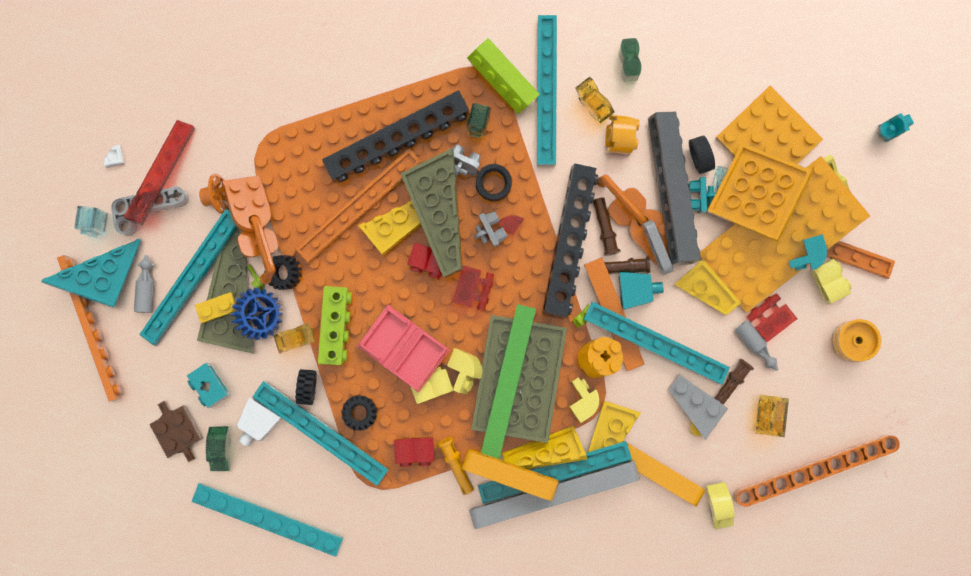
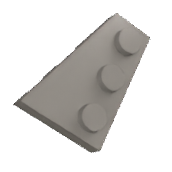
[669,375,728,440]

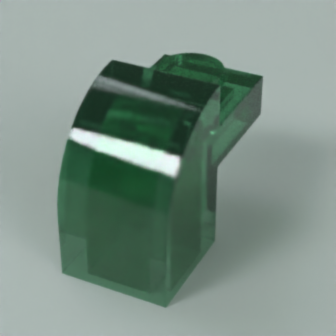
[206,426,231,471]

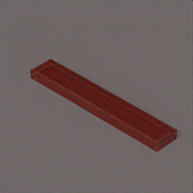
[124,120,195,226]

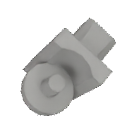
[452,144,481,178]
[474,212,508,248]

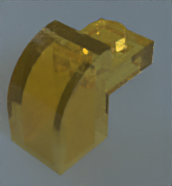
[575,76,615,123]
[274,323,314,354]

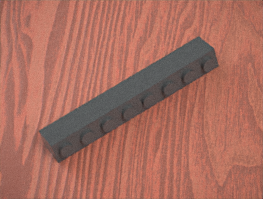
[648,111,700,266]

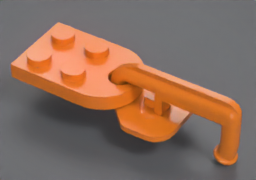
[222,175,278,284]
[597,175,670,269]

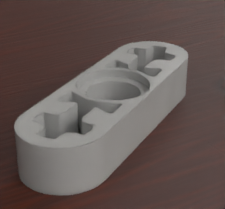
[642,220,673,275]

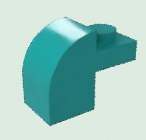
[788,234,827,271]

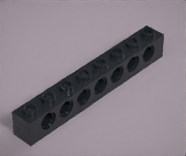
[322,90,470,183]
[542,163,598,319]

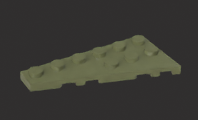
[197,232,254,354]

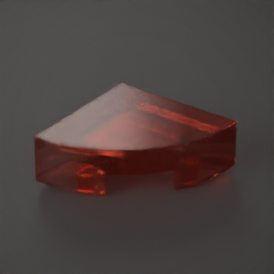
[498,215,524,235]

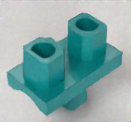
[878,113,914,142]
[688,177,716,214]

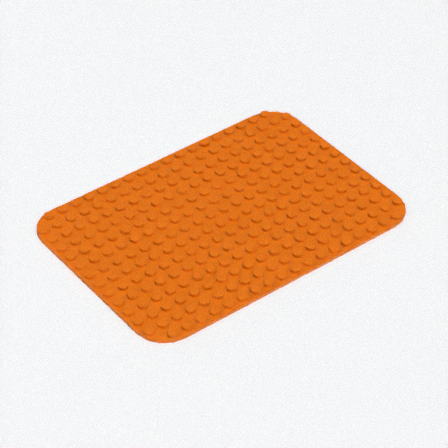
[254,66,606,490]

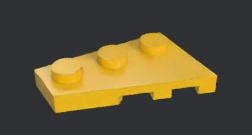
[674,260,741,315]

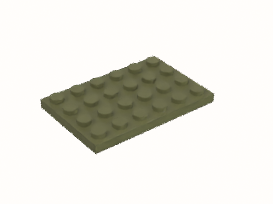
[471,315,567,443]

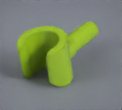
[247,264,265,290]
[573,304,590,328]

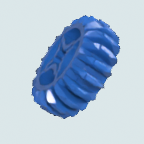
[230,288,283,340]

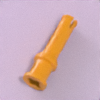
[437,437,474,495]

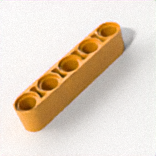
[624,443,706,507]
[461,449,559,501]

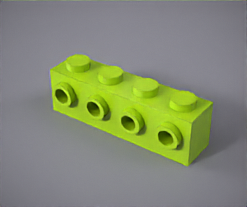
[467,38,540,114]
[318,286,352,366]

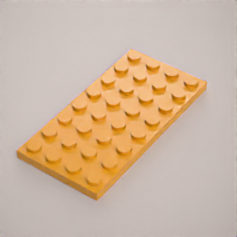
[700,156,870,313]

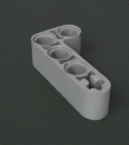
[111,187,189,236]

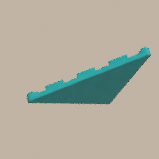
[41,239,141,308]

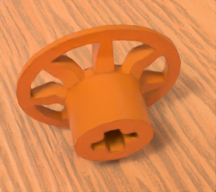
[199,173,229,214]

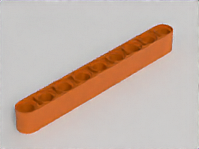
[733,435,900,507]

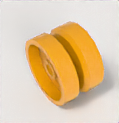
[832,319,882,362]

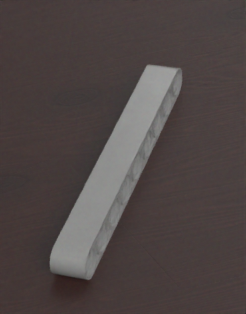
[469,460,640,529]

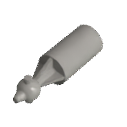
[134,255,154,313]
[734,320,779,371]

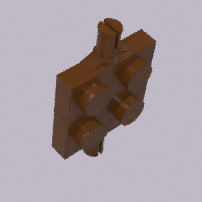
[149,401,203,462]

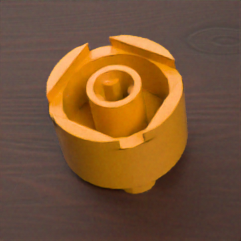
[605,114,640,155]
[578,337,623,379]

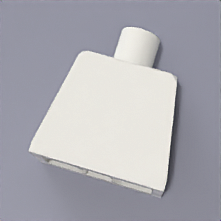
[237,398,282,447]

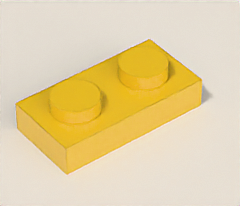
[194,292,236,323]

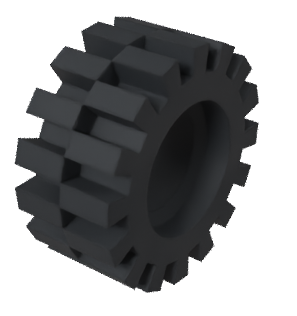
[264,255,302,290]
[295,369,317,405]
[341,395,377,431]

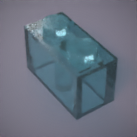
[74,206,108,238]

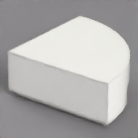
[104,144,125,168]

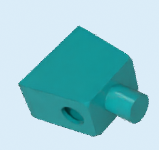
[618,272,664,310]

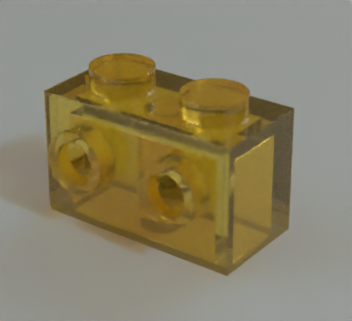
[755,395,789,437]

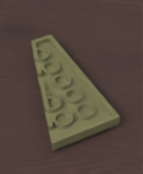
[400,148,463,278]

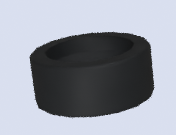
[689,135,716,174]
[476,164,512,202]

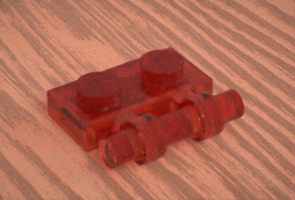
[452,265,494,311]
[746,293,798,342]

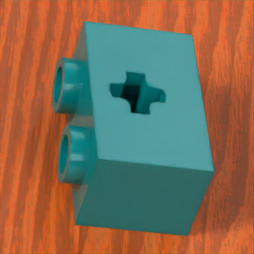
[187,363,231,408]

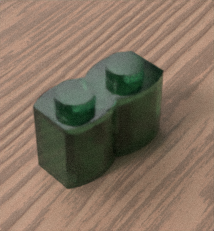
[619,38,642,82]
[467,103,491,138]

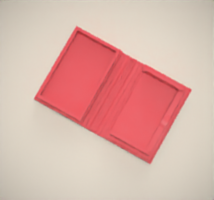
[357,305,450,393]

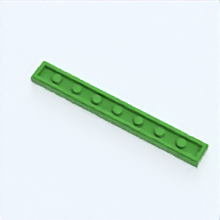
[481,304,536,459]

